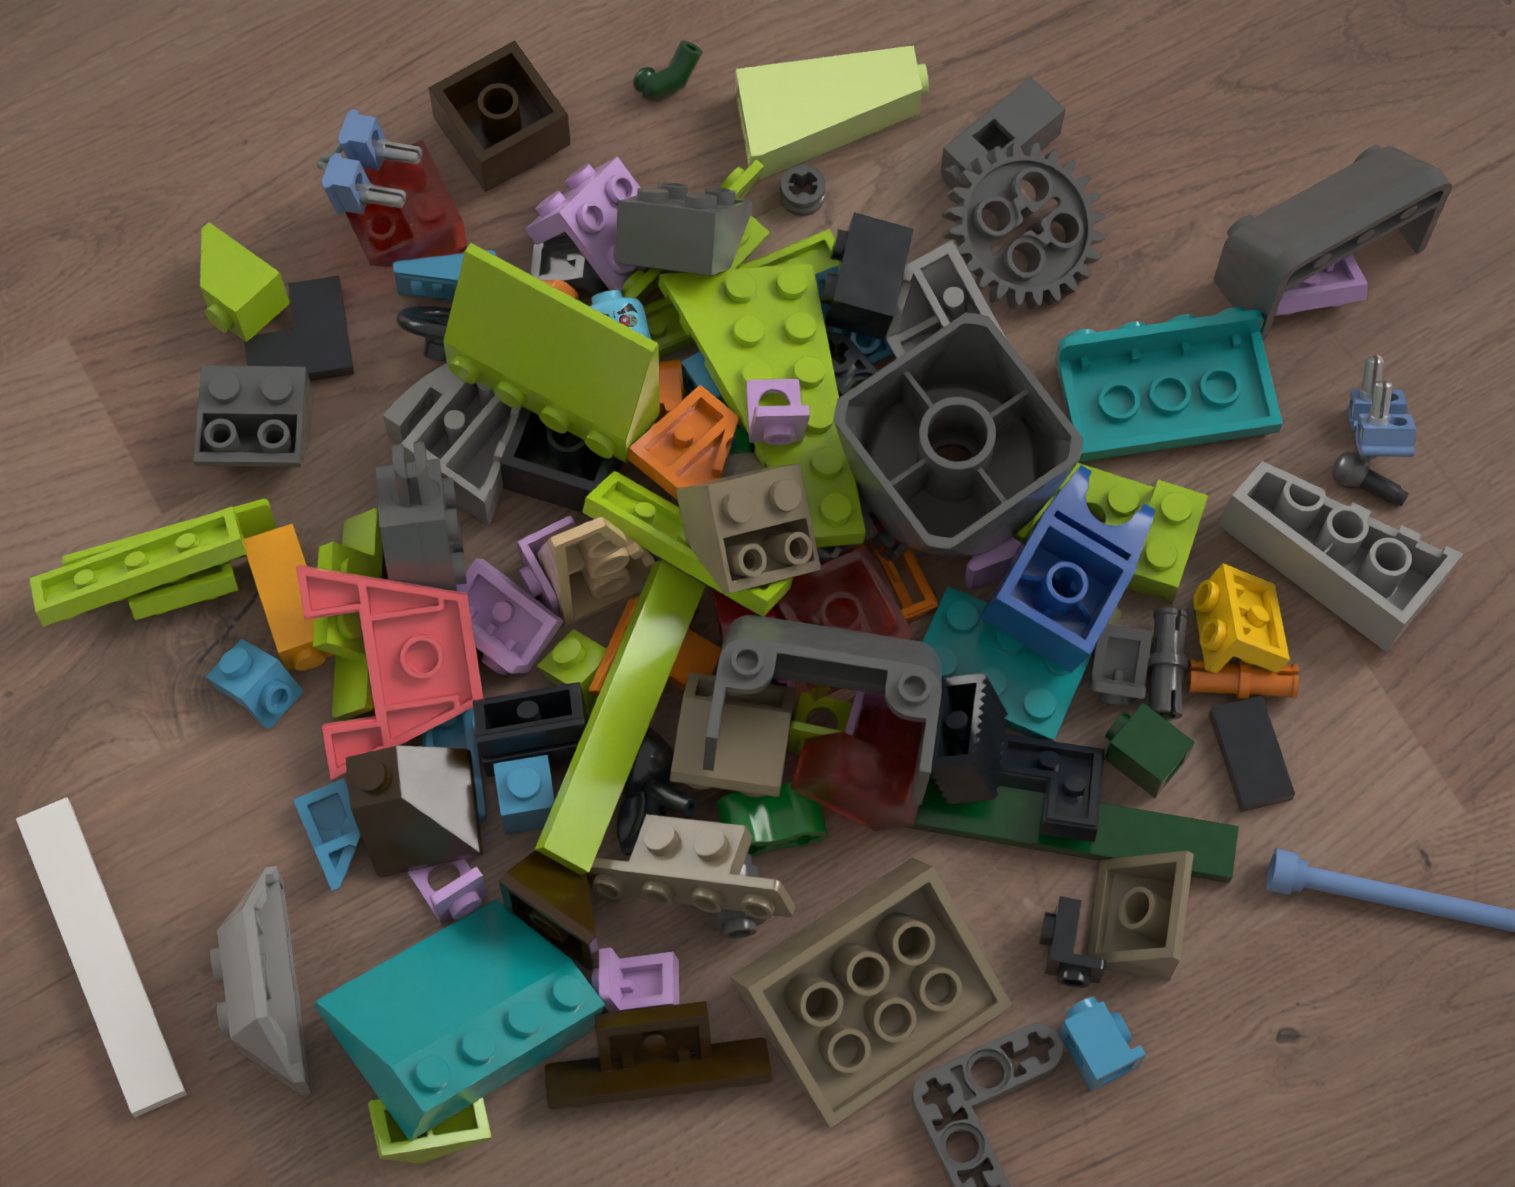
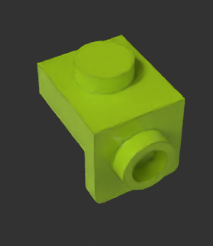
[537,629,607,716]

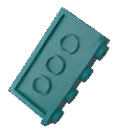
[1055,307,1283,462]

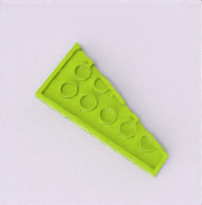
[658,263,866,547]

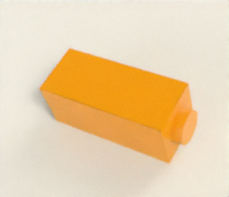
[244,523,334,671]

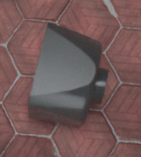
[834,313,1083,558]

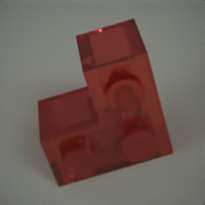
[790,706,922,831]

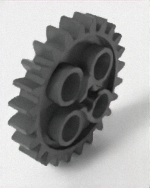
[942,142,1106,309]

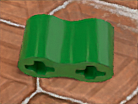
[716,780,828,857]

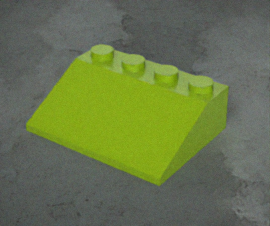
[443,243,660,463]

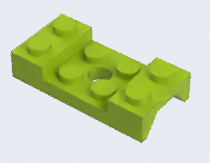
[1012,463,1208,603]

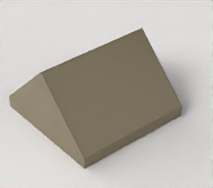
[1087,851,1194,981]

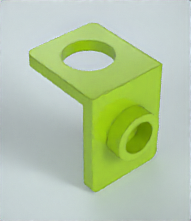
[788,693,852,762]

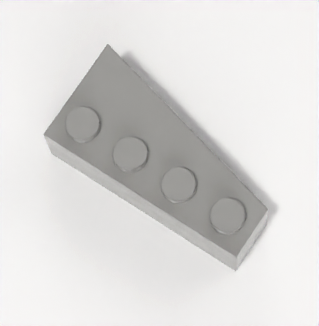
[1217,461,1463,652]

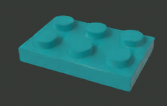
[922,586,1095,741]

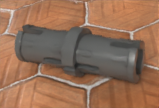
[1147,608,1190,720]

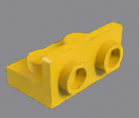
[1193,563,1290,674]

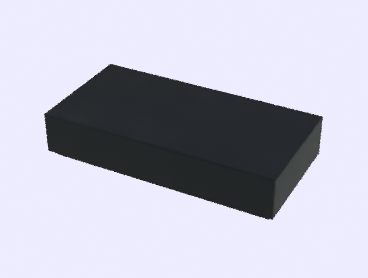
[1209,695,1295,812]

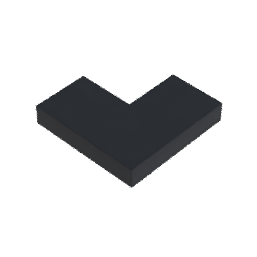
[244,275,354,381]
[997,734,1105,842]

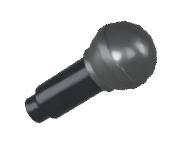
[1332,452,1409,506]

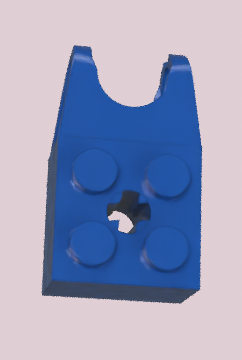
[979,465,1155,673]

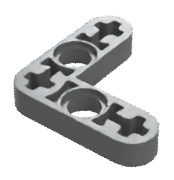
[911,1023,1064,1187]

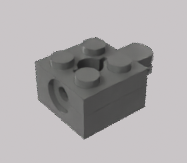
[376,441,467,591]

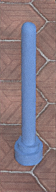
[1266,848,1515,932]

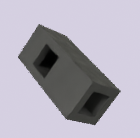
[940,77,1066,190]

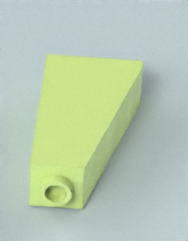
[736,45,929,180]

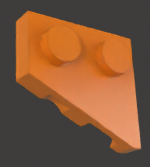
[627,385,739,501]

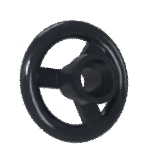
[396,306,451,362]

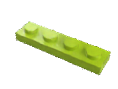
[582,471,794,617]
[29,506,247,627]

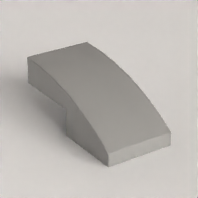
[383,363,457,444]

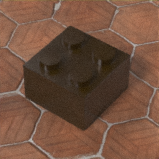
[429,40,571,192]

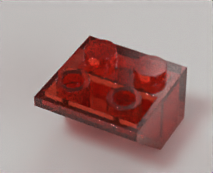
[345,140,468,267]

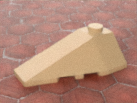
[537,516,658,627]

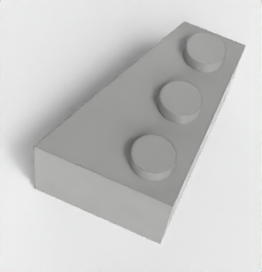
[401,377,522,526]

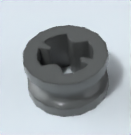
[780,164,826,216]

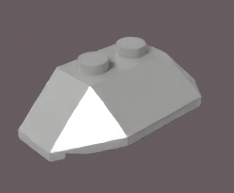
[886,240,1008,359]
[210,866,312,1095]

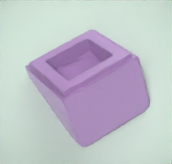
[964,537,1021,590]

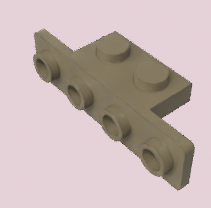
[585,814,796,919]

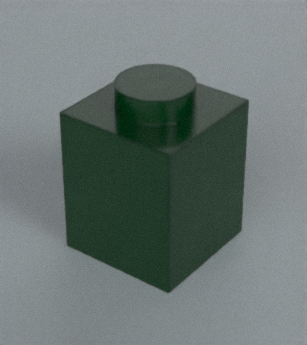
[1104,703,1195,798]

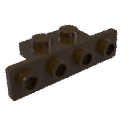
[544,1001,772,1109]

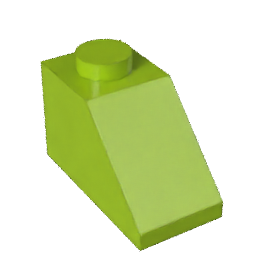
[200,222,290,343]

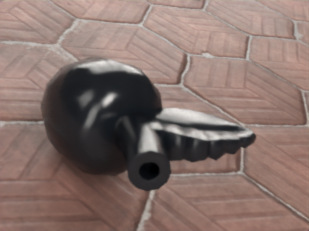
[617,727,698,855]

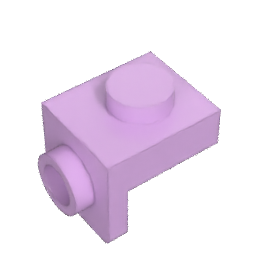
[592,947,679,1013]

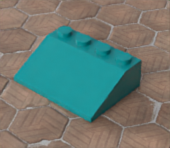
[313,899,605,1141]

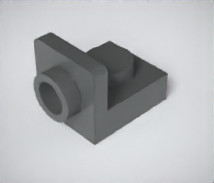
[530,235,608,296]

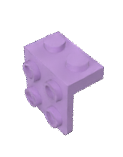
[525,157,647,291]

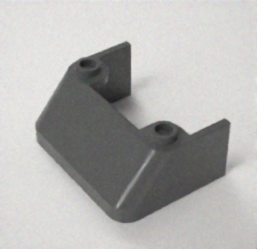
[1213,145,1452,340]
[703,615,942,805]

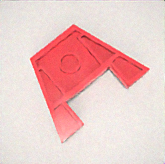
[296,565,484,781]

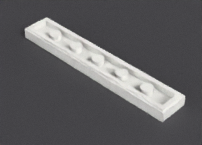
[16,797,187,1118]

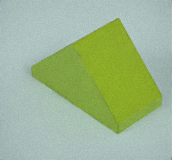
[368,1098,491,1164]

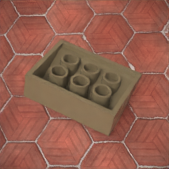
[730,858,1013,1128]

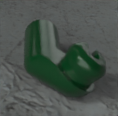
[633,41,703,101]

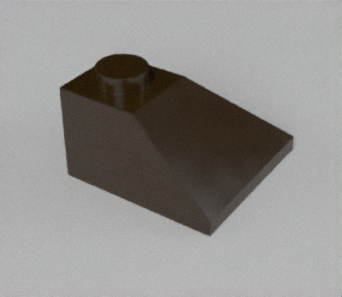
[345,746,483,878]
[499,850,599,972]

